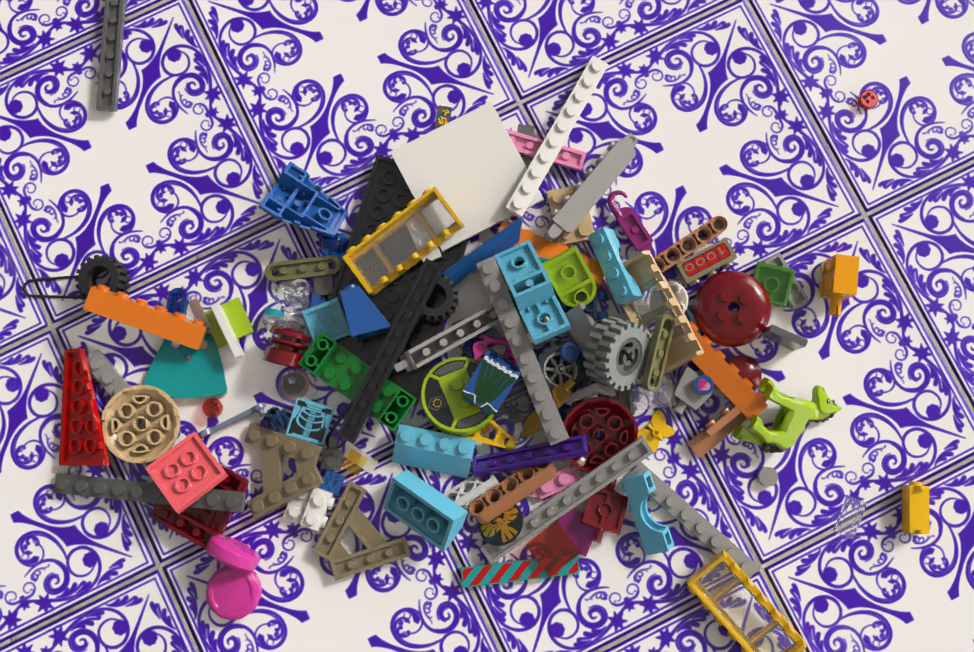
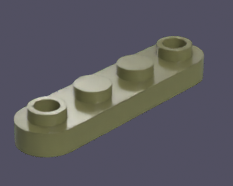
[265,255,341,282]
[642,314,675,392]

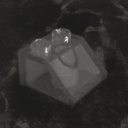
[631,371,676,411]

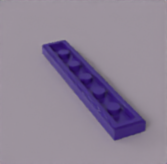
[473,434,589,478]

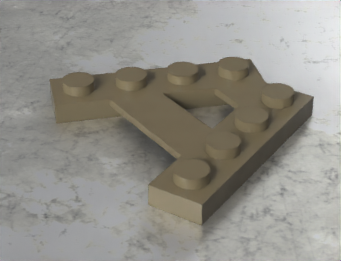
[244,423,324,519]
[312,481,411,580]

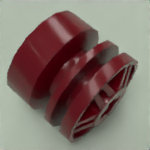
[262,327,311,369]

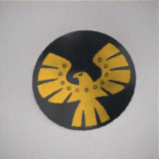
[478,504,523,546]

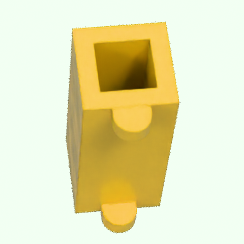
[902,481,930,534]

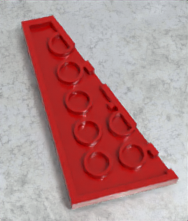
[59,348,110,466]

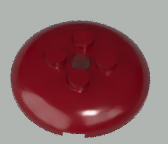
[693,271,771,347]
[563,397,638,473]

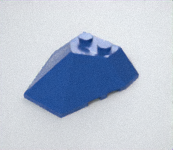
[258,161,348,238]

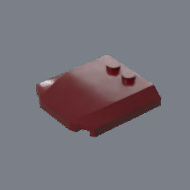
[151,463,249,550]

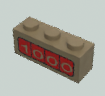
[673,238,737,287]

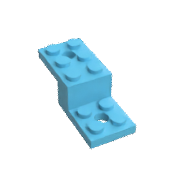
[494,240,571,345]

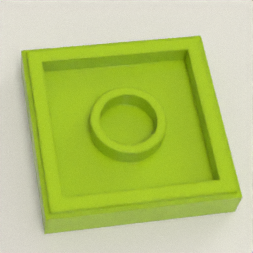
[204,297,254,348]

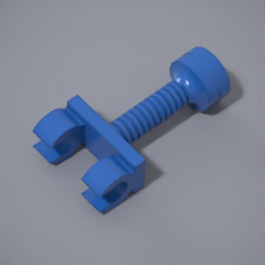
[558,292,608,320]

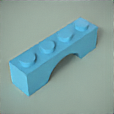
[587,227,643,306]
[622,470,674,555]

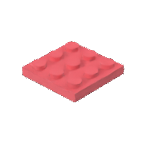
[145,431,228,514]

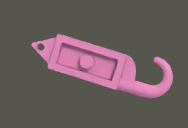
[528,464,580,499]

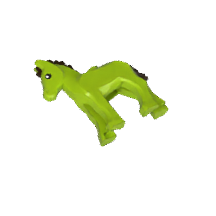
[733,377,842,453]

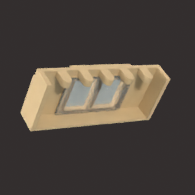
[607,251,704,375]

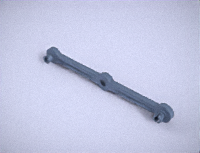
[146,402,266,465]

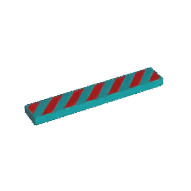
[461,553,580,588]

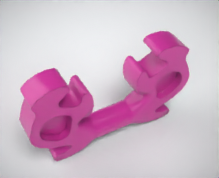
[472,334,517,366]

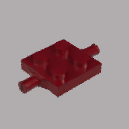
[580,479,628,543]

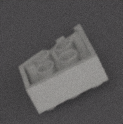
[562,302,595,365]

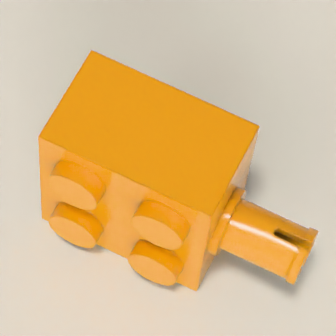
[819,254,860,316]

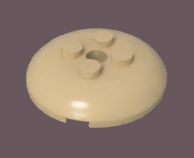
[101,385,180,463]

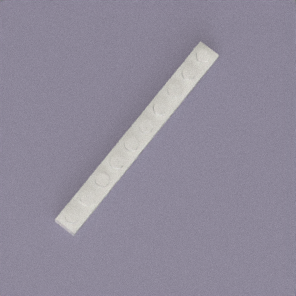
[505,56,609,218]

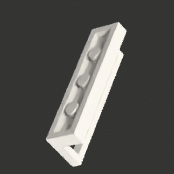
[443,474,499,515]

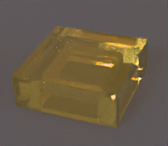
[341,449,368,475]

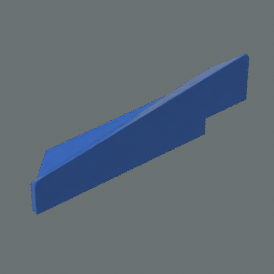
[442,216,524,286]

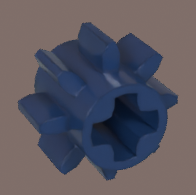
[263,407,289,431]

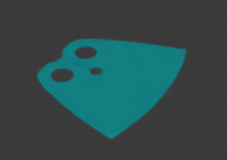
[143,332,227,398]

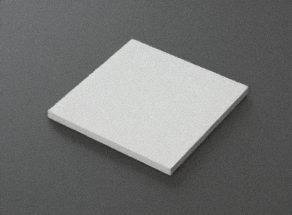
[390,102,544,252]

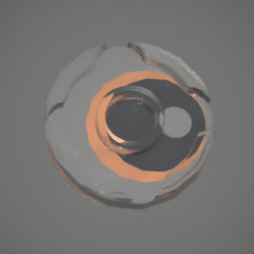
[278,369,317,407]

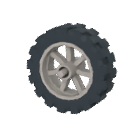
[536,344,586,393]

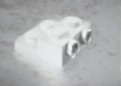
[283,487,336,531]

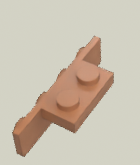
[686,404,747,458]

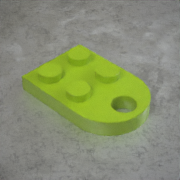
[542,245,596,307]

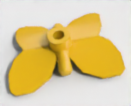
[637,410,675,453]

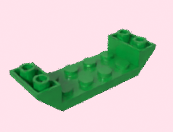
[298,332,417,432]

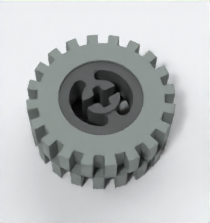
[583,317,651,391]

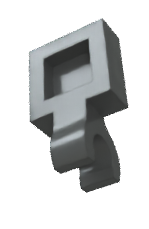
[321,435,343,471]

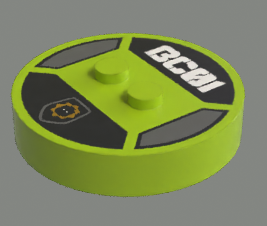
[421,357,494,436]

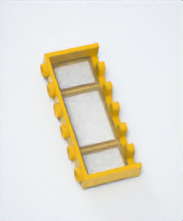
[343,186,465,296]
[687,549,807,652]

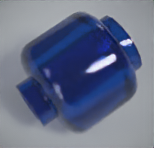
[319,232,349,257]

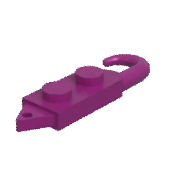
[607,190,653,254]

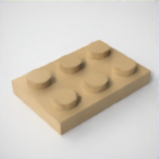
[546,186,594,245]

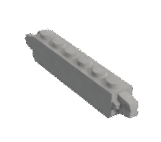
[544,132,639,242]
[394,295,518,373]

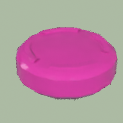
[206,534,260,573]
[206,566,262,620]

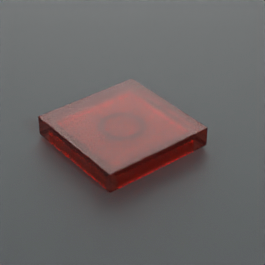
[525,521,581,577]

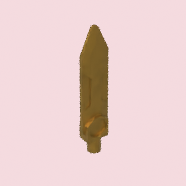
[521,378,576,438]

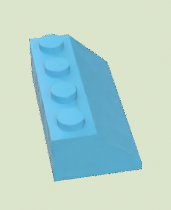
[392,424,476,478]
[383,470,468,552]

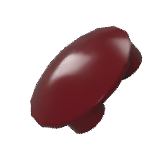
[727,355,762,390]

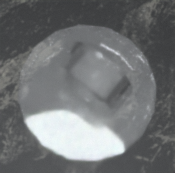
[273,279,310,316]

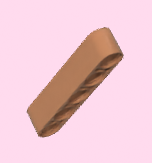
[654,216,728,274]
[469,462,557,524]

